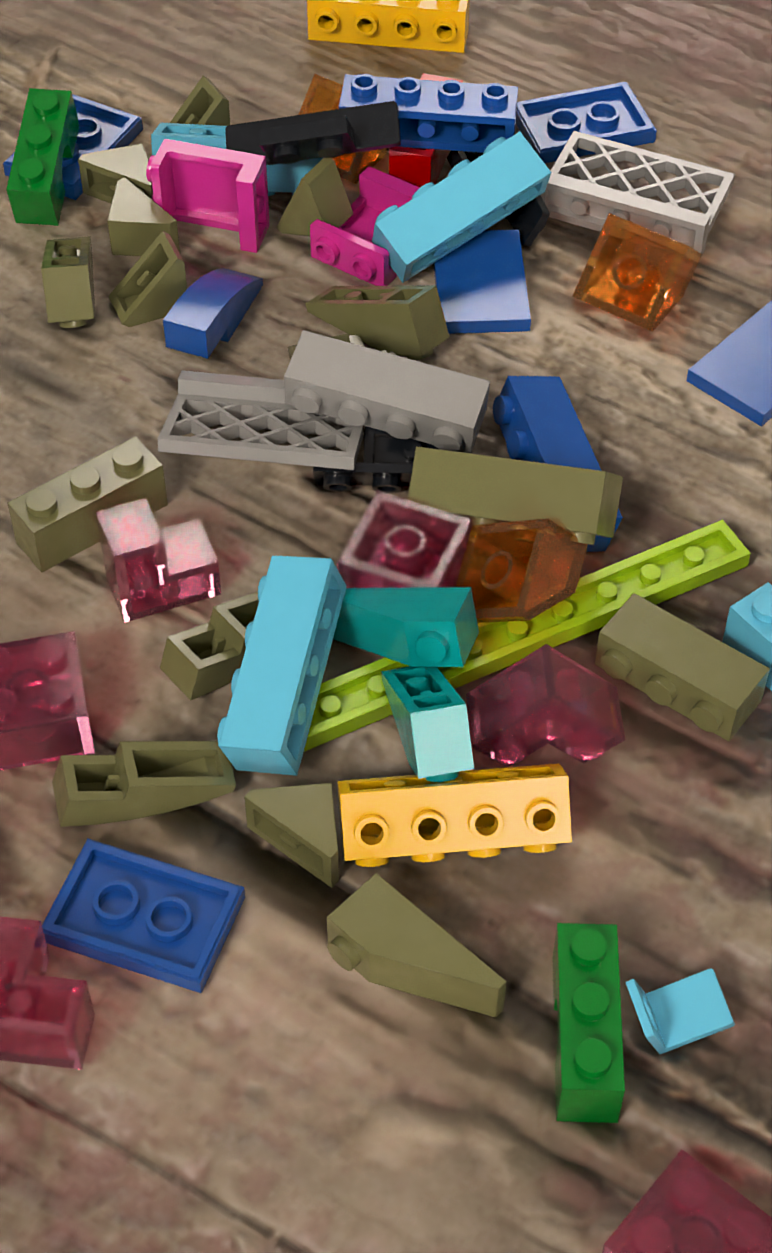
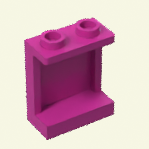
[146,139,270,253]
[310,166,420,286]

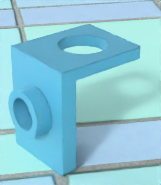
[626,968,735,1054]

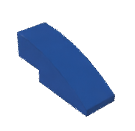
[163,268,263,359]

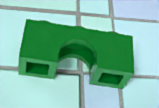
[6,88,79,226]
[552,923,625,1123]

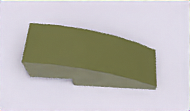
[160,592,259,701]
[52,741,236,827]

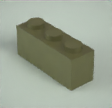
[7,436,168,572]
[595,593,770,741]

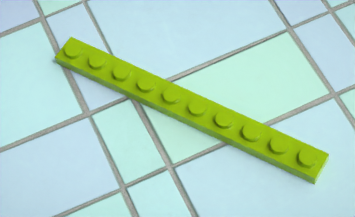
[304,519,751,752]

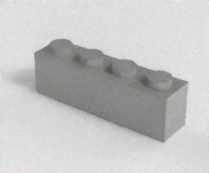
[284,330,490,453]

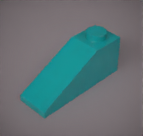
[333,587,479,667]
[381,666,474,782]

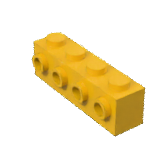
[307,0,470,53]
[337,763,572,867]

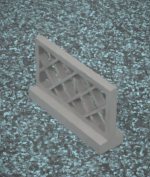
[541,131,735,260]
[158,370,365,470]

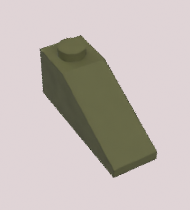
[41,236,95,328]
[305,285,450,360]
[327,873,507,1018]

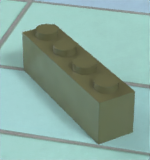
[406,446,623,545]

